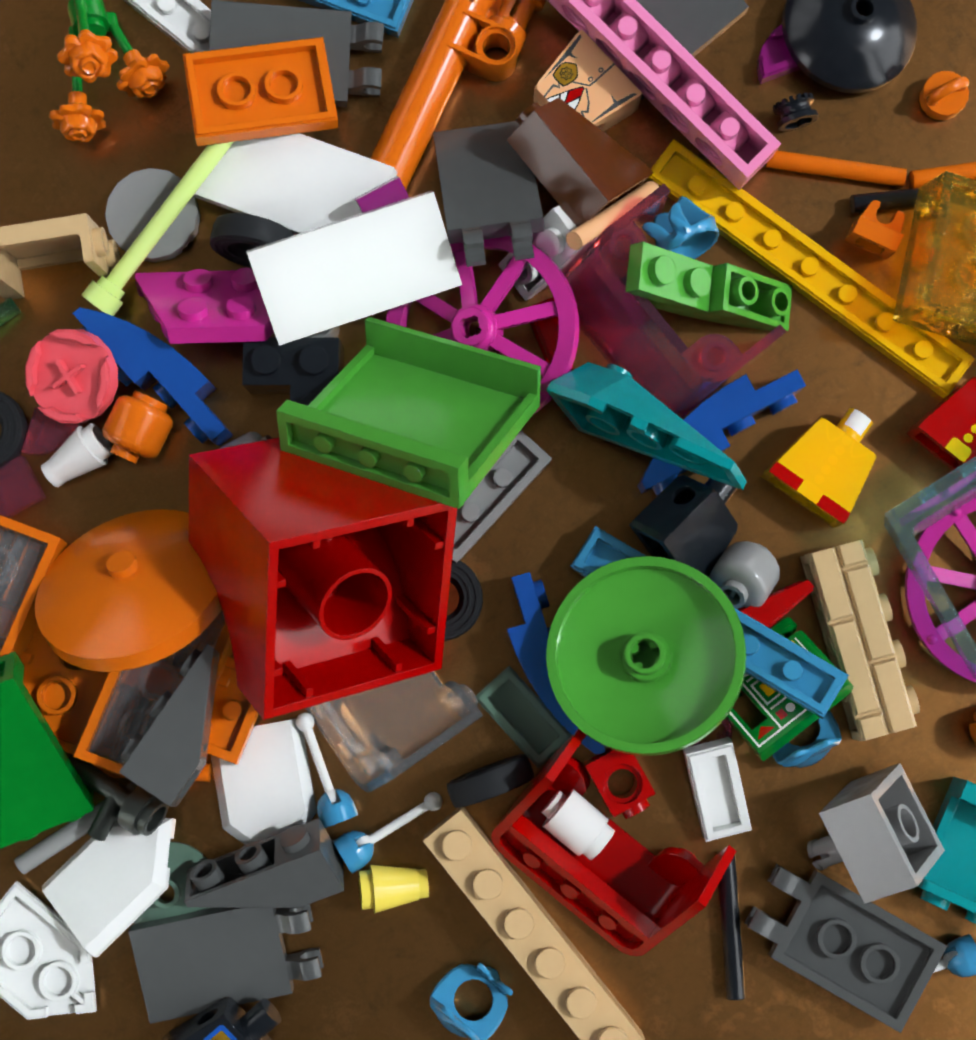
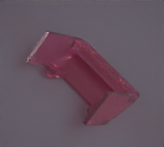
[564,184,786,419]

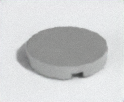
[105,168,201,263]

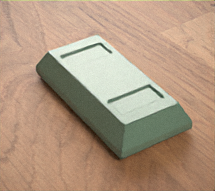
[474,666,572,769]

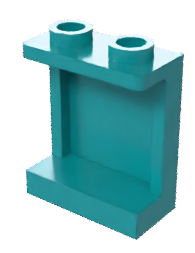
[917,777,976,924]

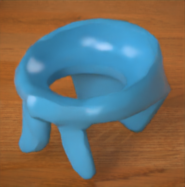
[642,196,720,259]
[765,710,842,768]
[430,962,513,1040]

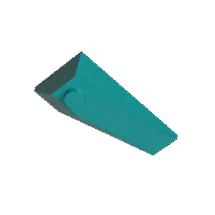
[546,362,747,490]

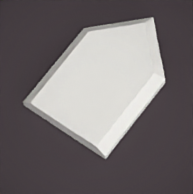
[211,718,317,845]
[42,818,176,958]
[0,881,97,1020]

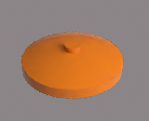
[35,509,222,672]

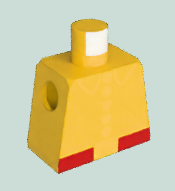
[761,408,876,528]

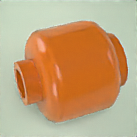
[102,390,173,464]

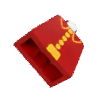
[906,377,976,489]

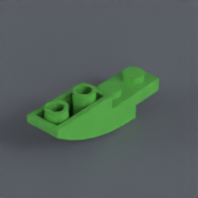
[625,242,792,332]

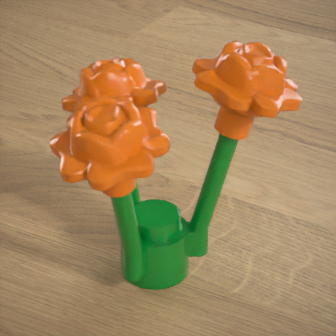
[49,0,170,142]

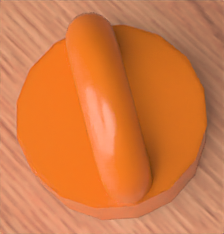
[919,71,969,121]

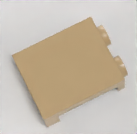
[0,213,120,300]

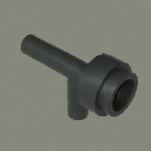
[68,755,169,841]

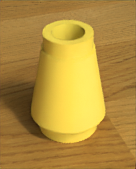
[358,865,429,914]

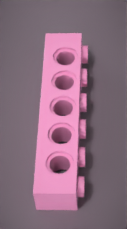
[547,0,781,190]

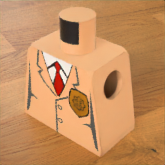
[533,29,642,132]

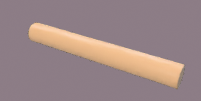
[566,181,660,250]

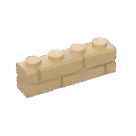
[800,539,920,741]

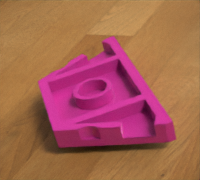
[134,268,274,344]

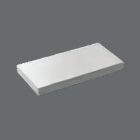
[193,133,398,235]
[246,190,462,345]

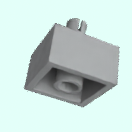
[807,763,945,904]

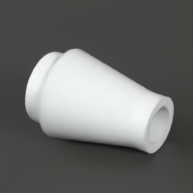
[41,423,113,488]

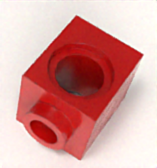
[582,748,656,819]

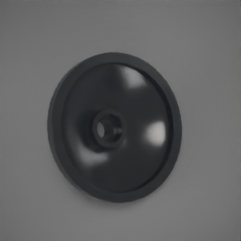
[782,0,917,93]

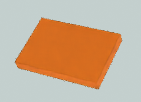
[182,37,338,146]

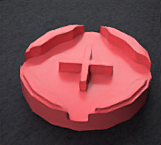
[25,329,118,424]

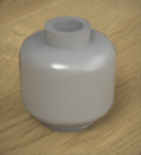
[709,541,780,609]

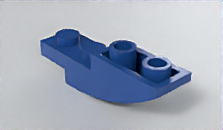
[72,307,233,447]
[637,369,806,496]
[507,572,605,755]

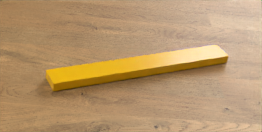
[646,139,975,398]

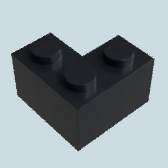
[242,337,344,406]

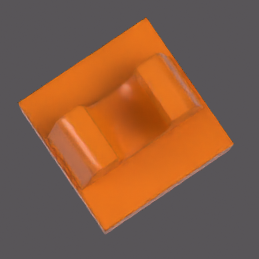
[844,200,905,259]

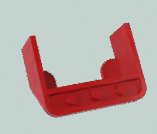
[491,728,737,956]

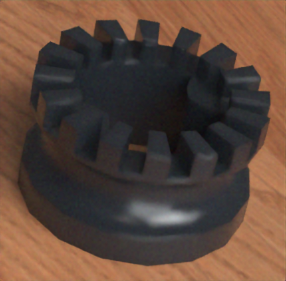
[773,93,819,132]

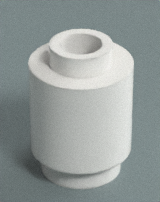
[541,789,615,861]

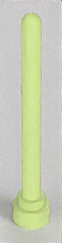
[81,142,234,316]

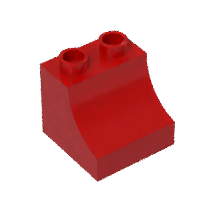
[189,437,457,720]

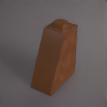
[507,98,653,227]

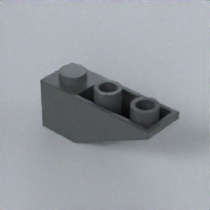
[119,644,220,807]
[184,818,344,908]

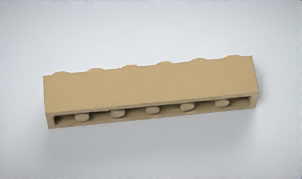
[423,807,645,1040]

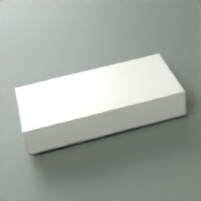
[683,737,752,842]

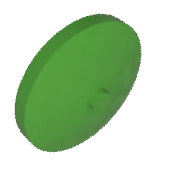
[546,556,747,756]

